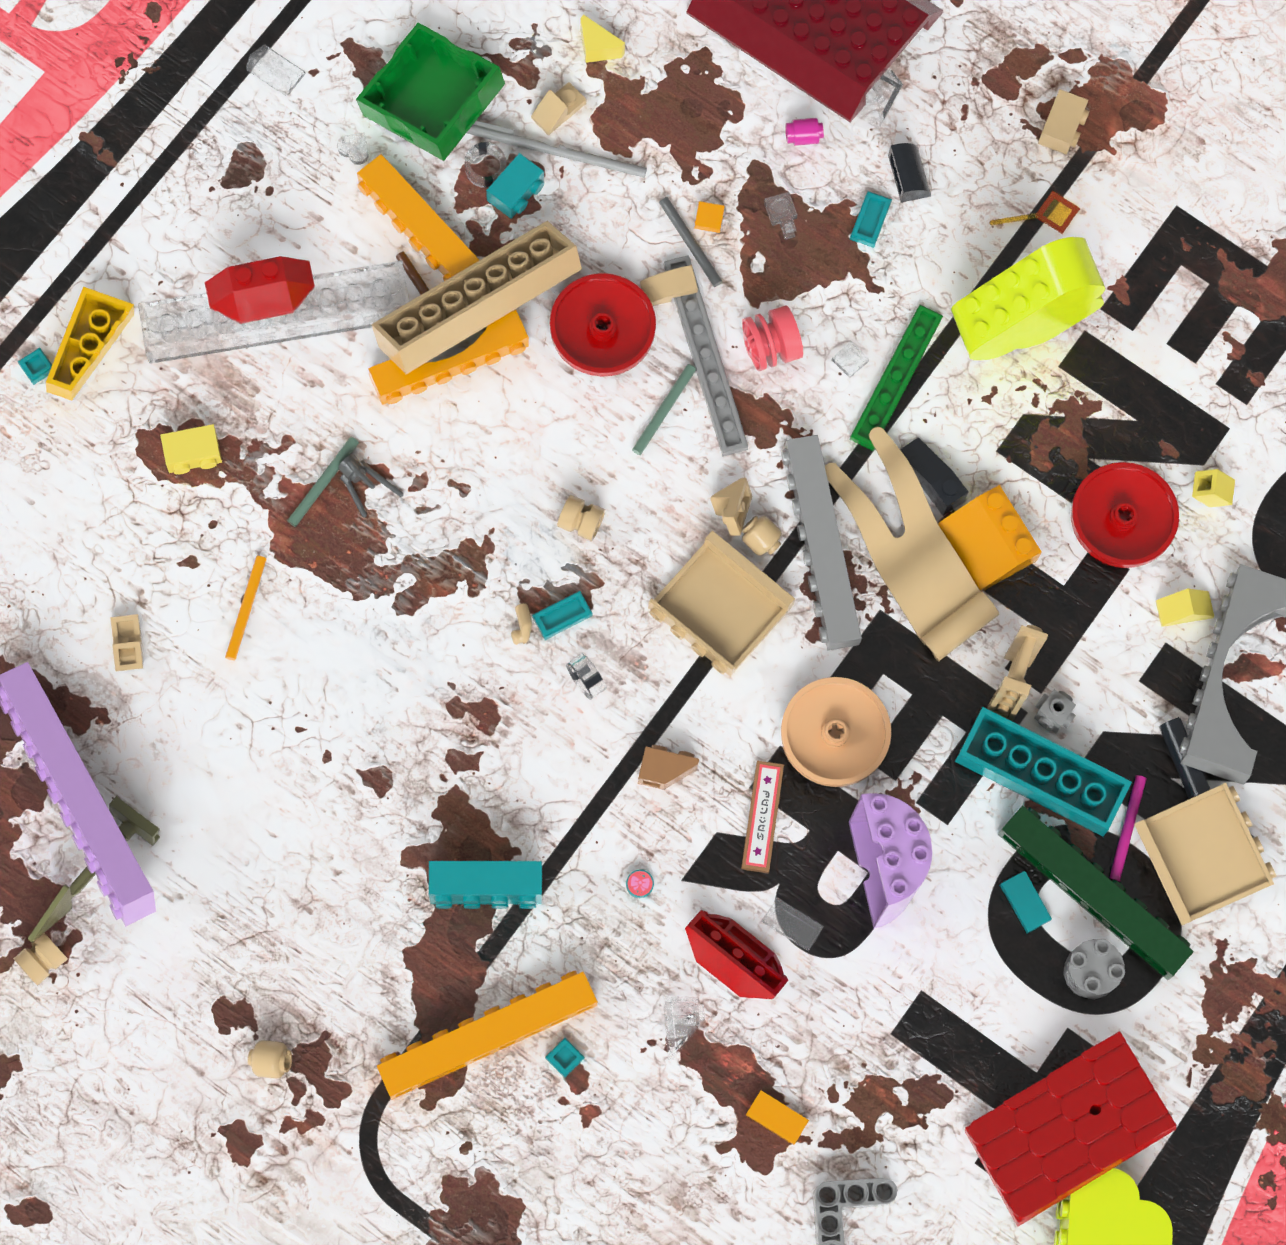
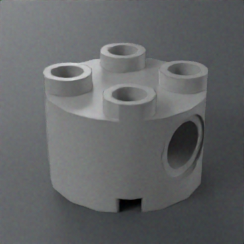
[1064,939,1125,1000]

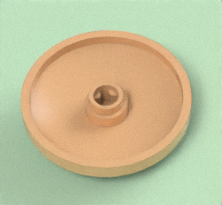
[781,677,891,787]

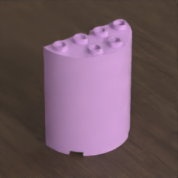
[848,793,932,929]

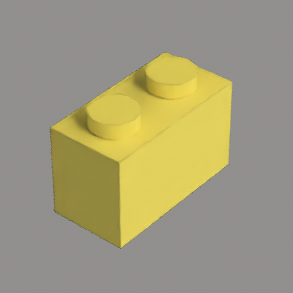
[160,424,222,474]

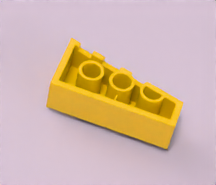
[46,287,134,401]

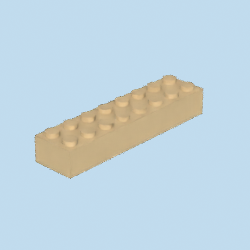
[371,221,582,374]

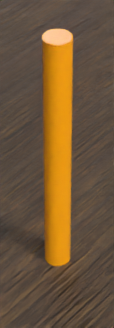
[225,555,267,661]

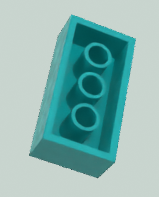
[428,861,542,909]

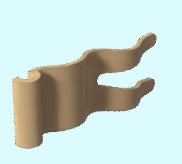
[825,427,999,662]

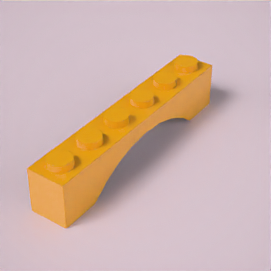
[368,310,529,405]

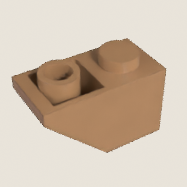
[637,745,699,790]

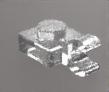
[764,192,797,240]

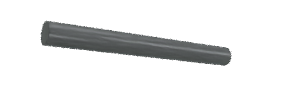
[659,197,723,287]

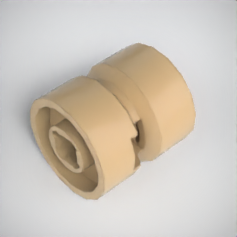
[557,495,606,541]
[13,933,68,986]

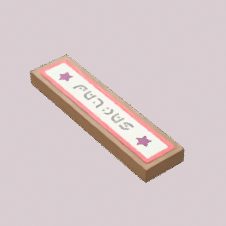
[741,761,784,873]

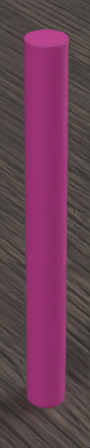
[1109,775,1147,882]

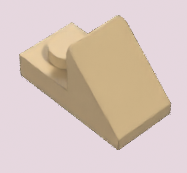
[531,82,587,136]
[710,478,753,536]

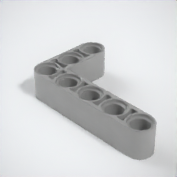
[813,1178,898,1245]

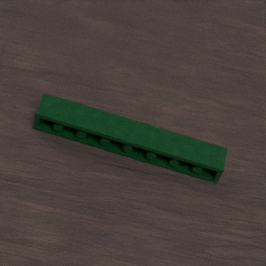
[998,805,1194,980]

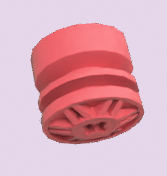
[742,305,803,372]

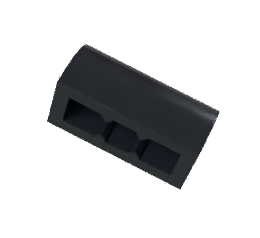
[888,143,931,203]

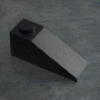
[900,437,969,516]

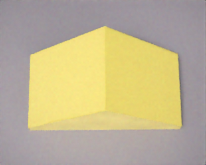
[580,14,625,63]
[1156,588,1215,627]

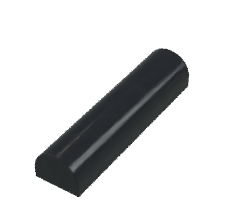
[1159,717,1211,799]

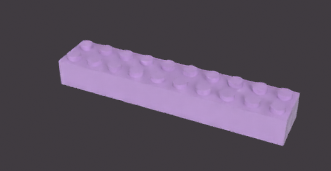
[0,662,156,927]

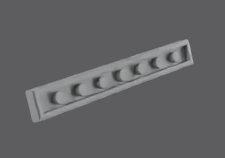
[663,255,748,457]

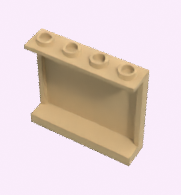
[648,530,795,677]
[1134,782,1277,925]

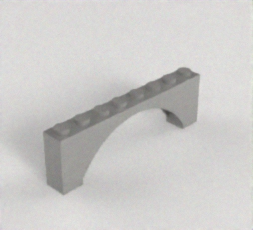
[1179,564,1286,785]

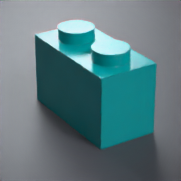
[486,153,545,219]

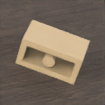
[1038,89,1090,155]

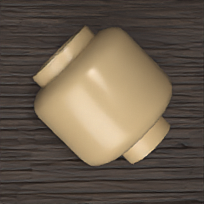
[742,516,782,556]
[248,1040,292,1079]

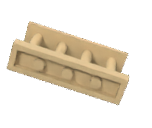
[987,625,1048,721]

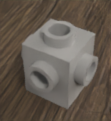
[1034,689,1076,733]

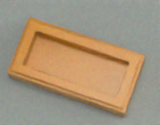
[746,1090,809,1145]

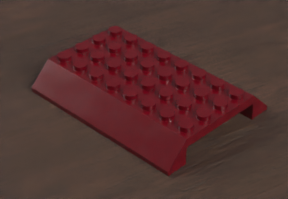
[686,0,943,123]

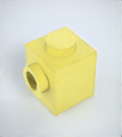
[1192,469,1235,507]

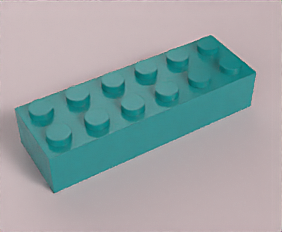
[955,707,1132,836]

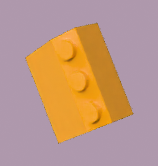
[938,485,1042,591]

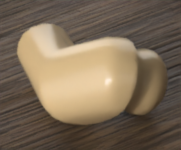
[511,604,532,645]

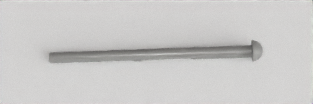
[467,120,647,178]

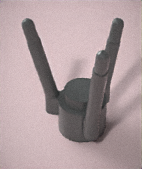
[338,455,404,518]

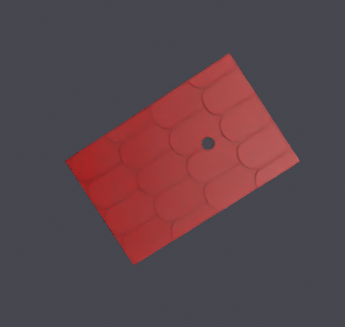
[965,1031,1177,1227]

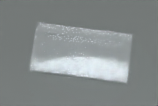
[761,897,824,952]

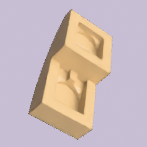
[640,265,698,306]
[110,614,143,672]

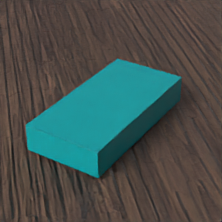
[850,191,892,248]
[532,591,593,640]
[1000,871,1052,933]

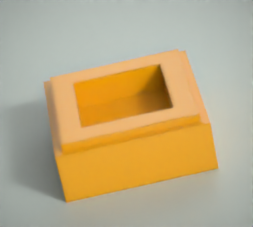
[694,201,725,233]

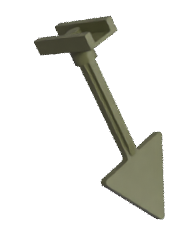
[28,796,160,943]

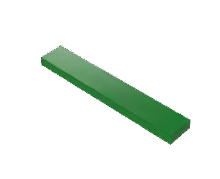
[849,305,943,451]

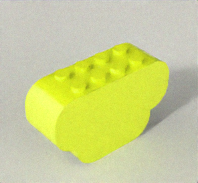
[951,237,1105,360]
[1054,1168,1173,1245]

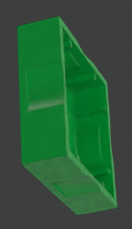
[356,23,505,161]

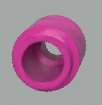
[785,118,824,146]

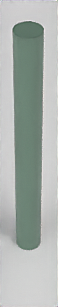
[632,364,696,456]
[287,437,359,527]

